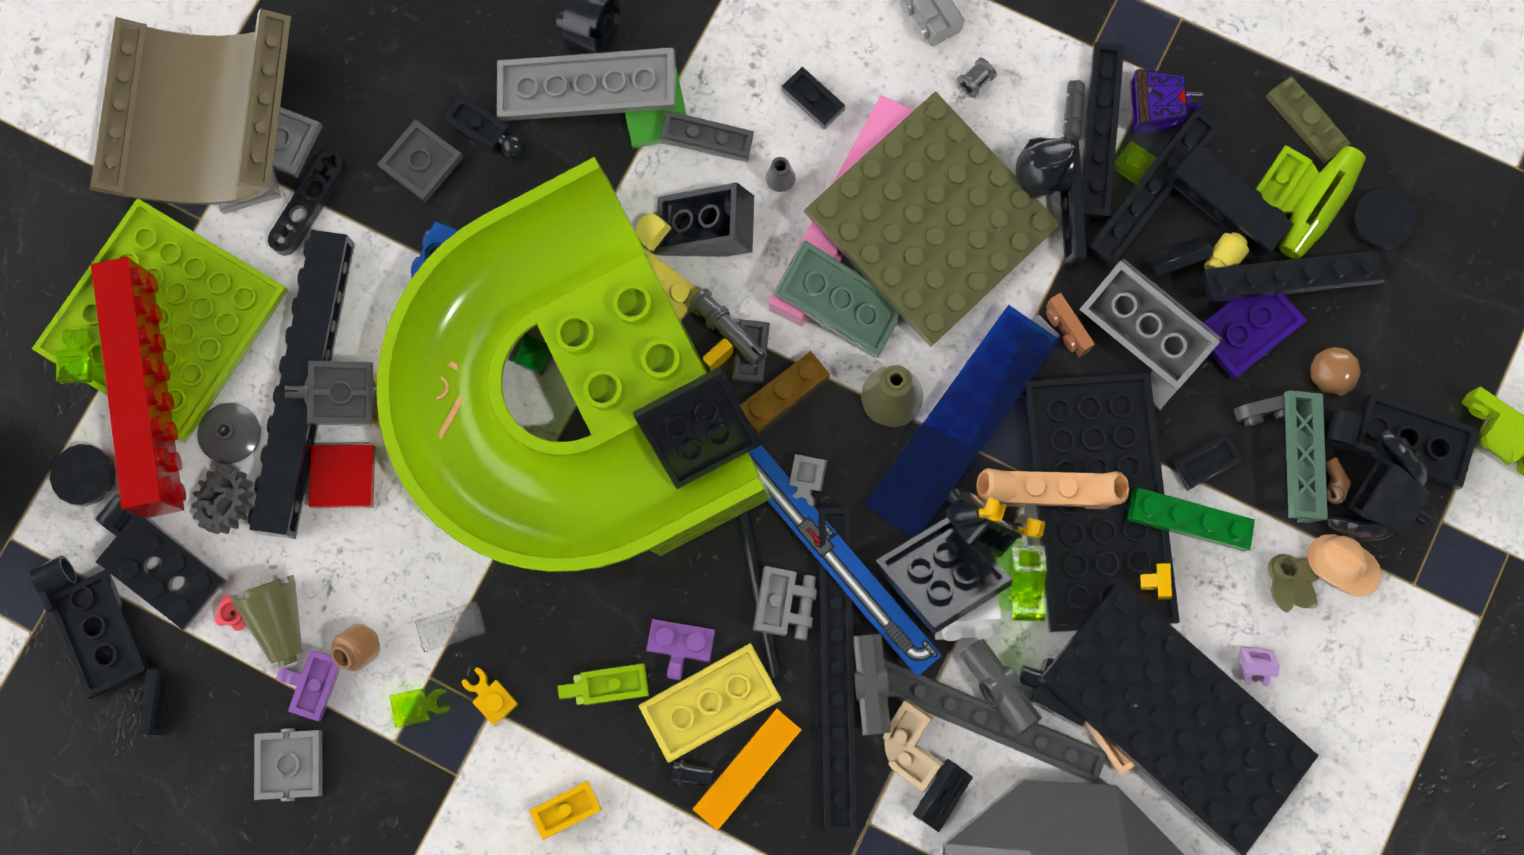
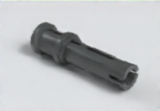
[688,288,767,368]

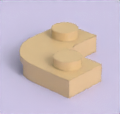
[883,699,943,792]

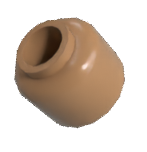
[331,624,380,672]

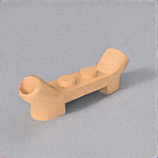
[976,468,1129,509]

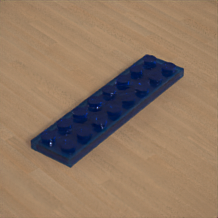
[865,304,1060,539]

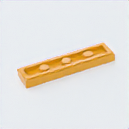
[693,709,801,831]

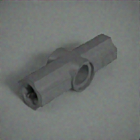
[854,634,891,735]
[960,639,1042,735]

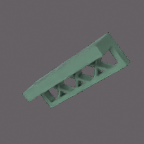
[1284,390,1328,523]

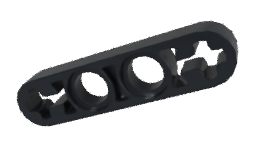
[268,150,347,256]

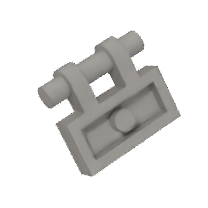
[753,566,817,640]

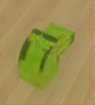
[1008,545,1047,621]

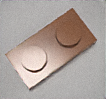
[1046,292,1095,358]

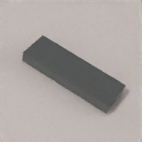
[659,110,754,162]

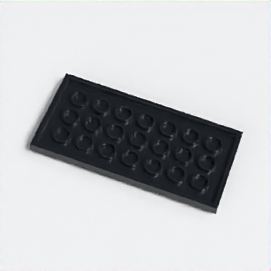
[1024,373,1180,633]
[1039,581,1319,855]

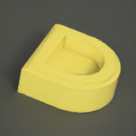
[636,213,672,251]

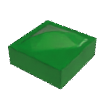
[513,334,552,376]

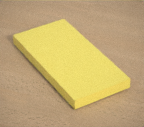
[638,643,782,763]

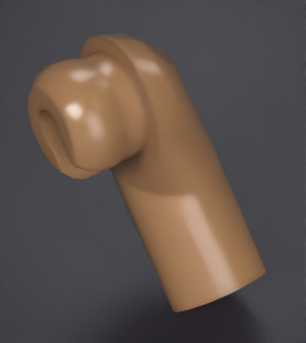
[1326,457,1351,505]

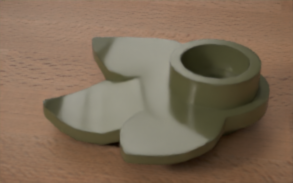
[1268,554,1320,613]

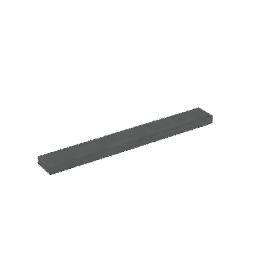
[854,659,1107,784]

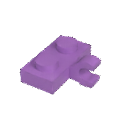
[646,619,715,681]
[276,650,340,721]

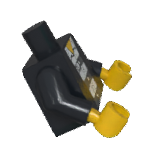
[945,488,1045,558]

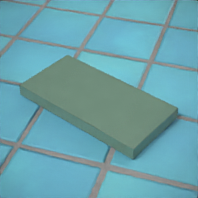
[773,240,901,358]

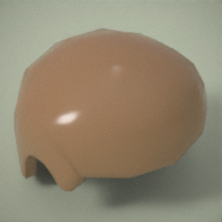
[1310,347,1361,396]

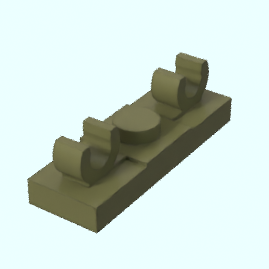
[1266,76,1351,164]

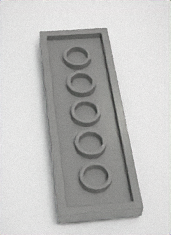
[497,48,676,121]

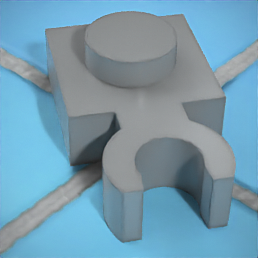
[789,454,827,507]

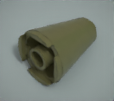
[861,365,923,428]
[230,575,302,667]

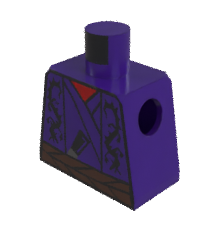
[1130,69,1203,135]

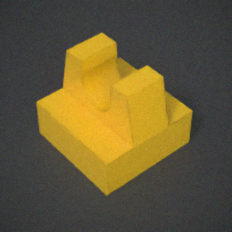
[1140,564,1172,600]

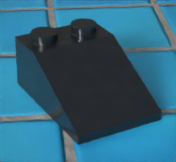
[655,182,754,257]

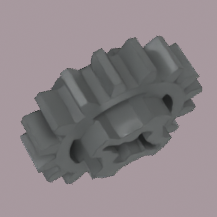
[191,465,254,535]

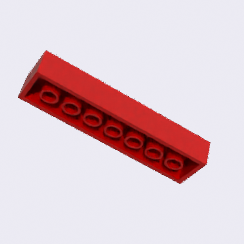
[91,257,186,518]

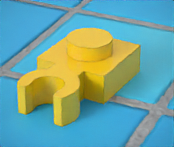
[462,668,519,726]

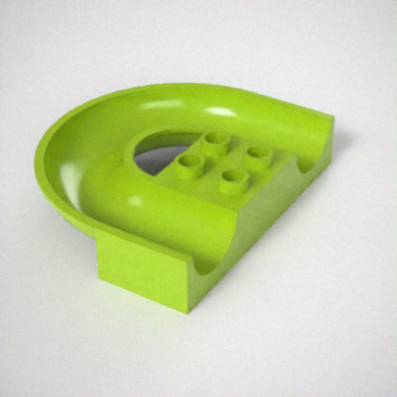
[377,157,772,572]

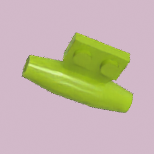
[1257,145,1366,259]

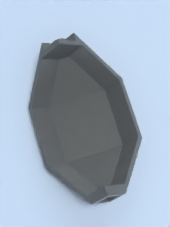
[943,780,1184,855]

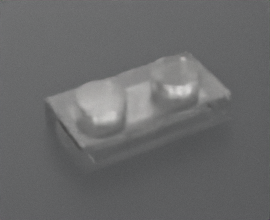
[414,602,486,652]

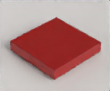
[309,444,376,509]

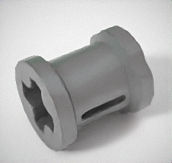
[957,57,997,98]

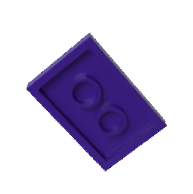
[1204,294,1307,380]

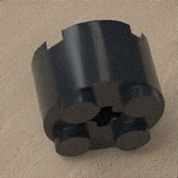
[556,0,620,53]

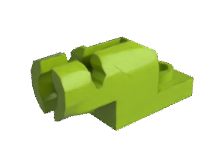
[1461,386,1524,476]

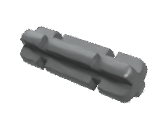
[1063,80,1085,138]

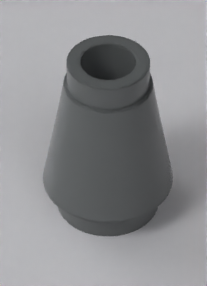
[766,157,796,192]

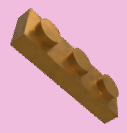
[741,351,830,433]

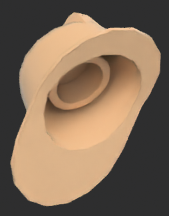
[1307,534,1381,596]

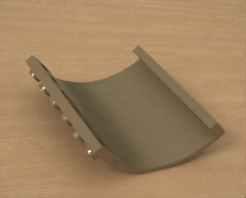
[89,8,291,205]

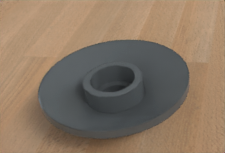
[198,403,260,464]

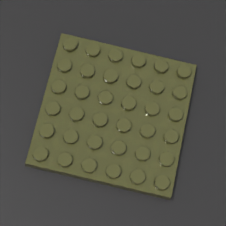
[804,91,1061,347]

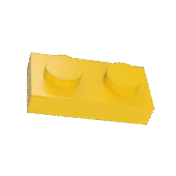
[529,780,603,840]

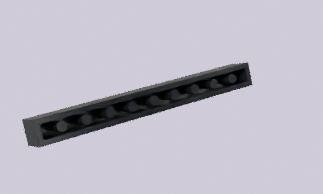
[248,230,355,539]

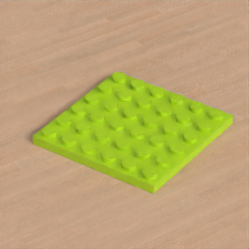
[32,198,289,443]

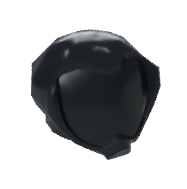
[1015,135,1079,198]

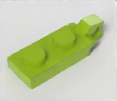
[558,664,649,705]

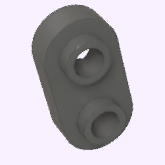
[1233,395,1298,427]

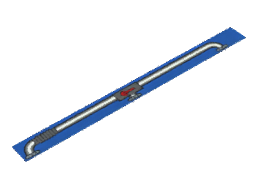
[749,446,942,676]

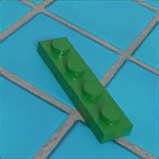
[1127,488,1255,552]

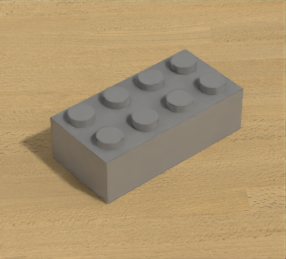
[1079,259,1222,390]

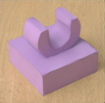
[1238,647,1280,686]

